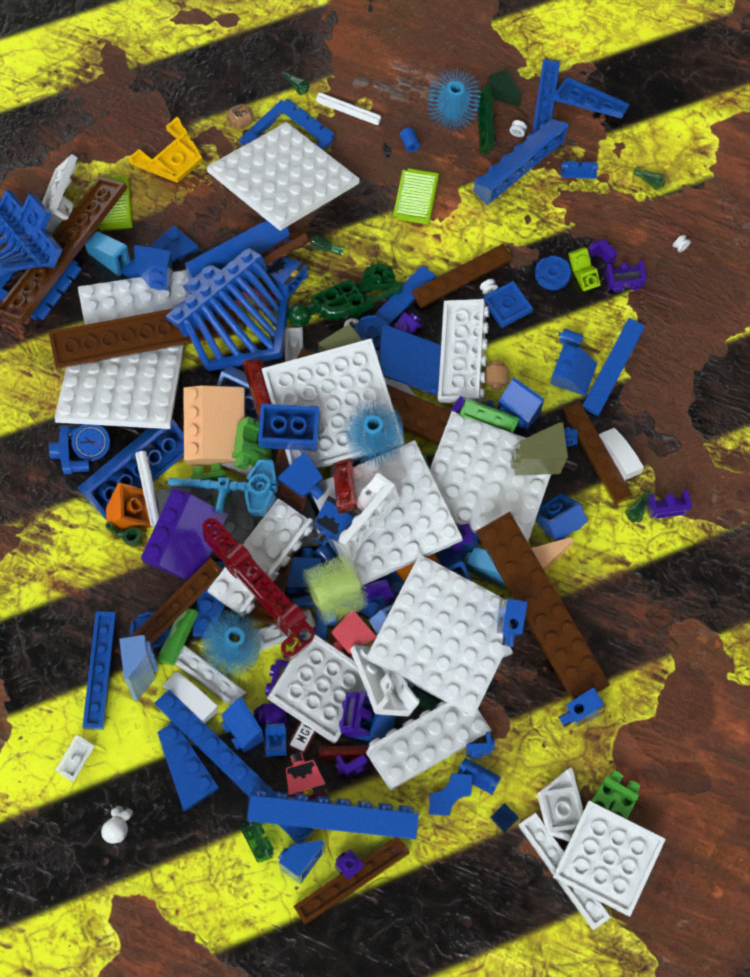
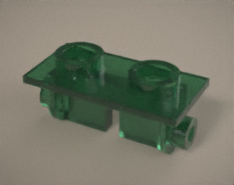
[239,821,275,863]

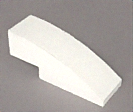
[599,428,644,480]
[162,672,219,724]

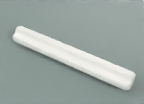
[316,93,381,125]
[135,451,160,527]

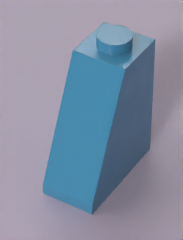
[85,231,131,276]
[464,547,508,590]

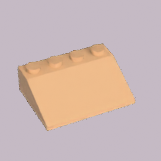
[184,386,245,467]

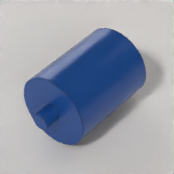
[400,128,421,152]
[558,328,584,348]

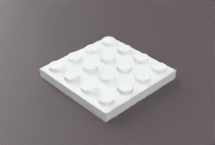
[267,632,366,743]
[552,801,665,917]

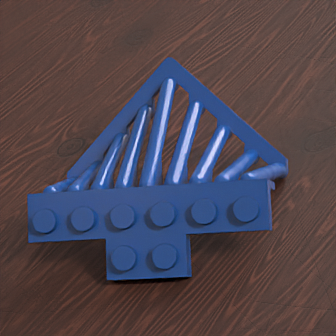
[0,190,62,278]
[166,248,290,371]

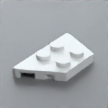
[537,768,584,841]

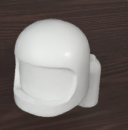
[101,806,133,844]

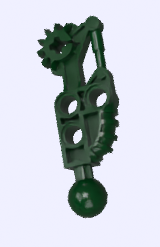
[288,261,402,327]

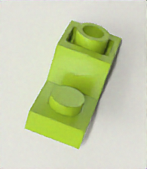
[568,247,601,291]

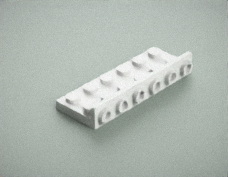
[438,299,489,403]
[207,499,314,617]
[366,701,492,791]

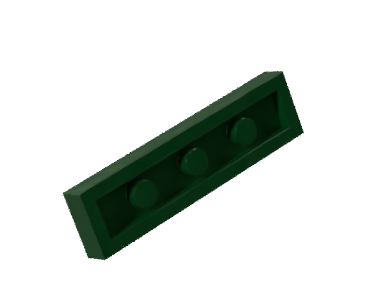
[477,85,495,154]

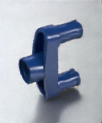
[49,425,89,475]
[293,593,337,642]

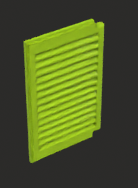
[393,168,439,225]
[91,176,133,231]

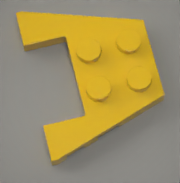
[128,117,203,183]

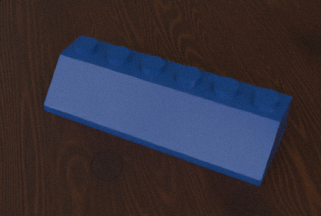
[473,119,569,206]
[185,220,290,280]
[77,419,184,520]

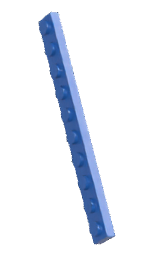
[154,689,314,844]

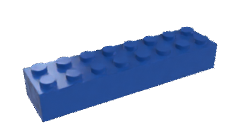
[246,789,419,839]

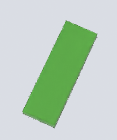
[459,398,519,433]
[157,609,198,666]

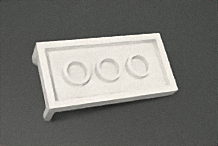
[42,154,77,233]
[338,474,400,559]
[350,645,419,716]

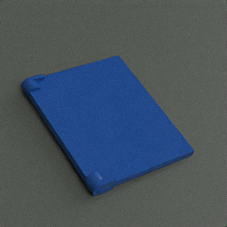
[378,325,441,395]

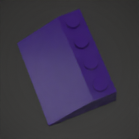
[141,487,228,581]

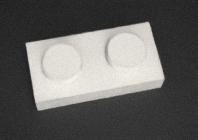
[55,735,95,782]

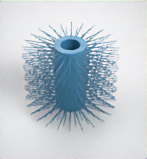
[426,68,482,133]
[344,399,404,467]
[200,608,264,678]

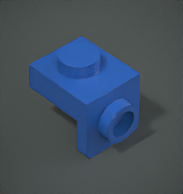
[265,723,287,756]
[465,732,495,760]

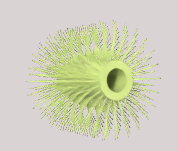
[303,554,368,624]

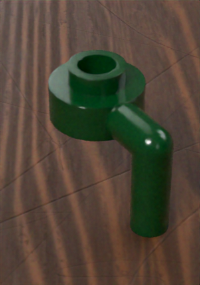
[105,522,144,547]

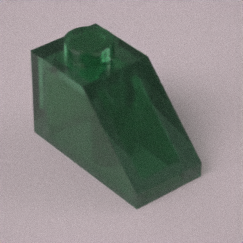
[486,69,522,106]

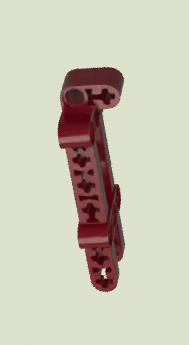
[202,518,315,660]

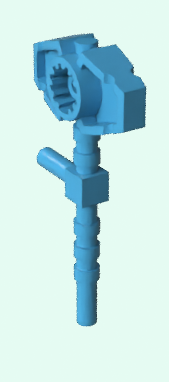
[168,459,279,516]

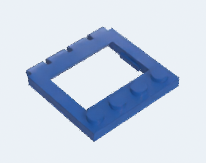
[239,99,335,151]
[0,260,82,320]

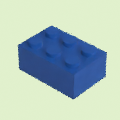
[258,404,320,451]

